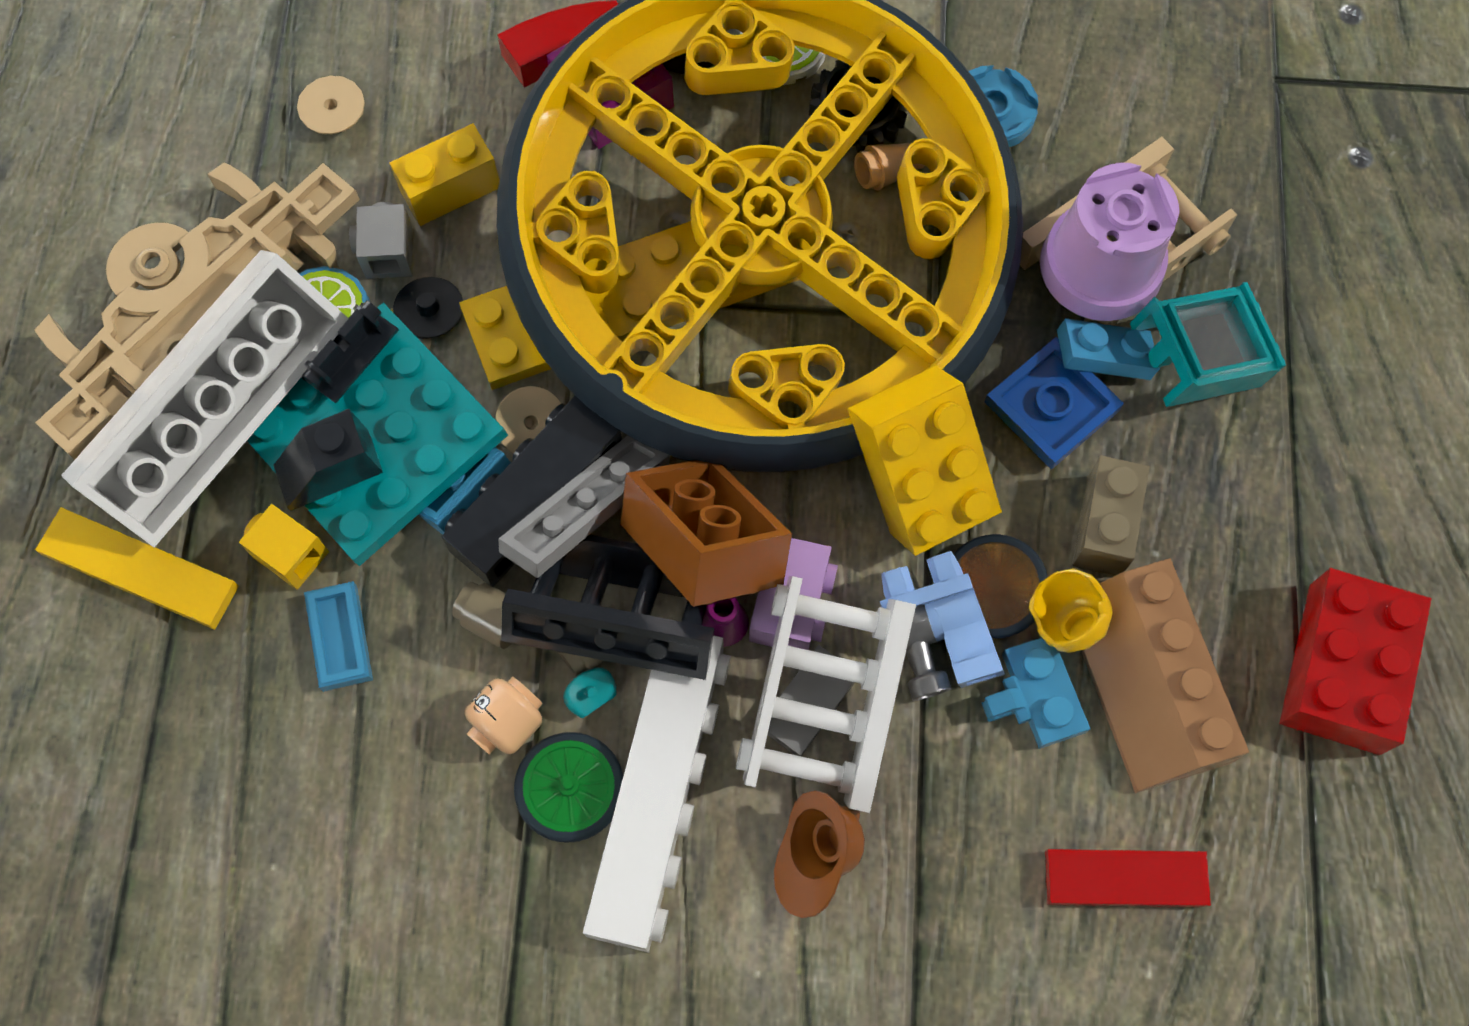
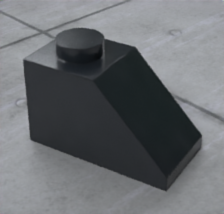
[273,409,383,511]

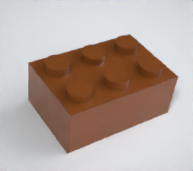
[621,460,792,607]

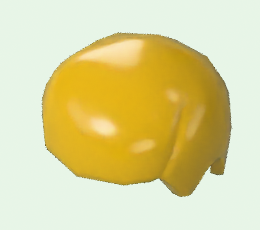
[1029,568,1113,653]

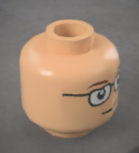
[465,676,543,755]

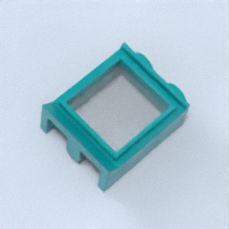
[1129,282,1286,407]

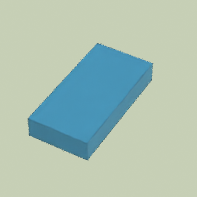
[304,581,373,692]

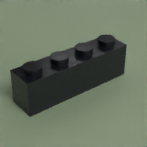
[441,396,622,587]

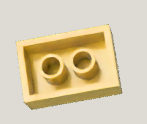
[847,366,1002,556]

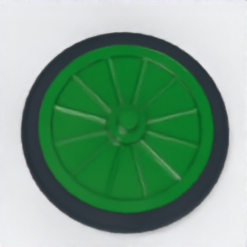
[514,732,623,843]

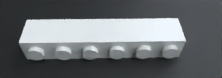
[583,636,731,953]

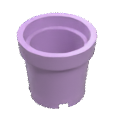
[1040,163,1179,321]

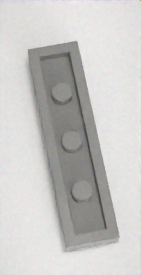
[499,435,670,578]

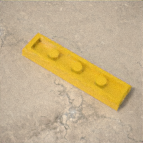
[35,507,239,630]

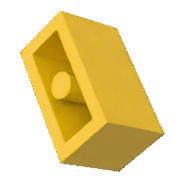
[389,123,500,226]

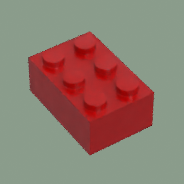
[1279,568,1432,755]

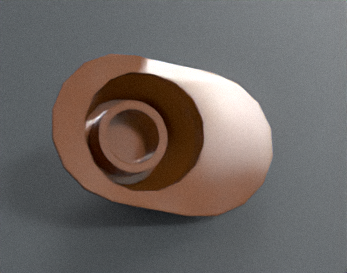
[774,790,865,918]

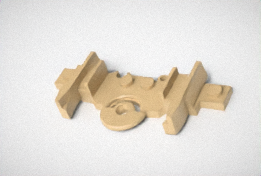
[35,162,360,460]

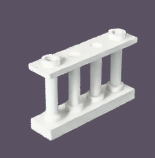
[736,576,916,813]

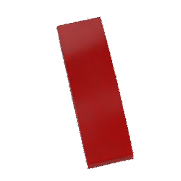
[497,0,618,88]

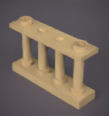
[1020,137,1237,326]

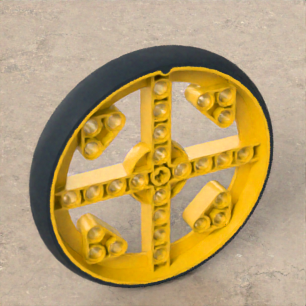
[496,0,1023,472]

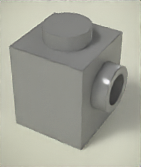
[349,202,413,279]

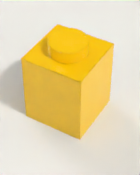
[239,503,329,590]

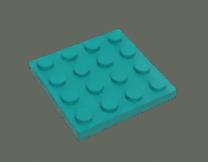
[247,302,508,566]

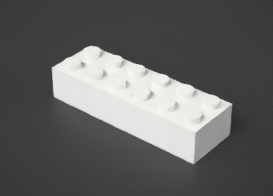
[62,250,349,547]

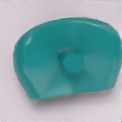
[563,667,617,718]

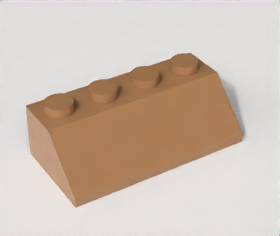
[1081,558,1249,793]

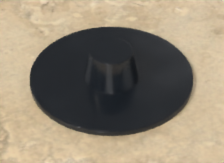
[393,277,463,339]

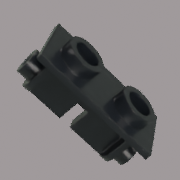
[301,300,399,404]

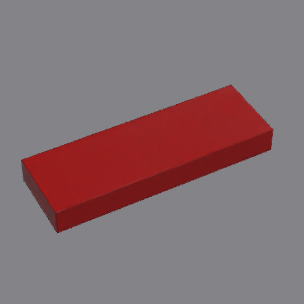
[1045,849,1211,907]

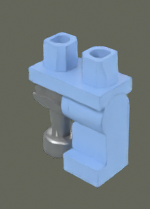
[880,551,1005,701]

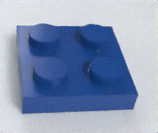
[984,337,1124,470]

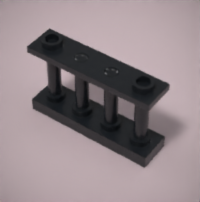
[501,535,714,680]

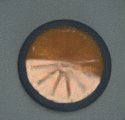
[953,534,1048,639]

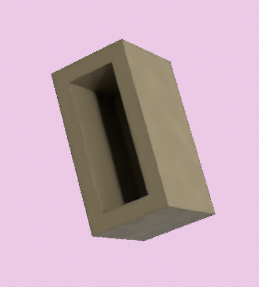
[1072,455,1150,576]

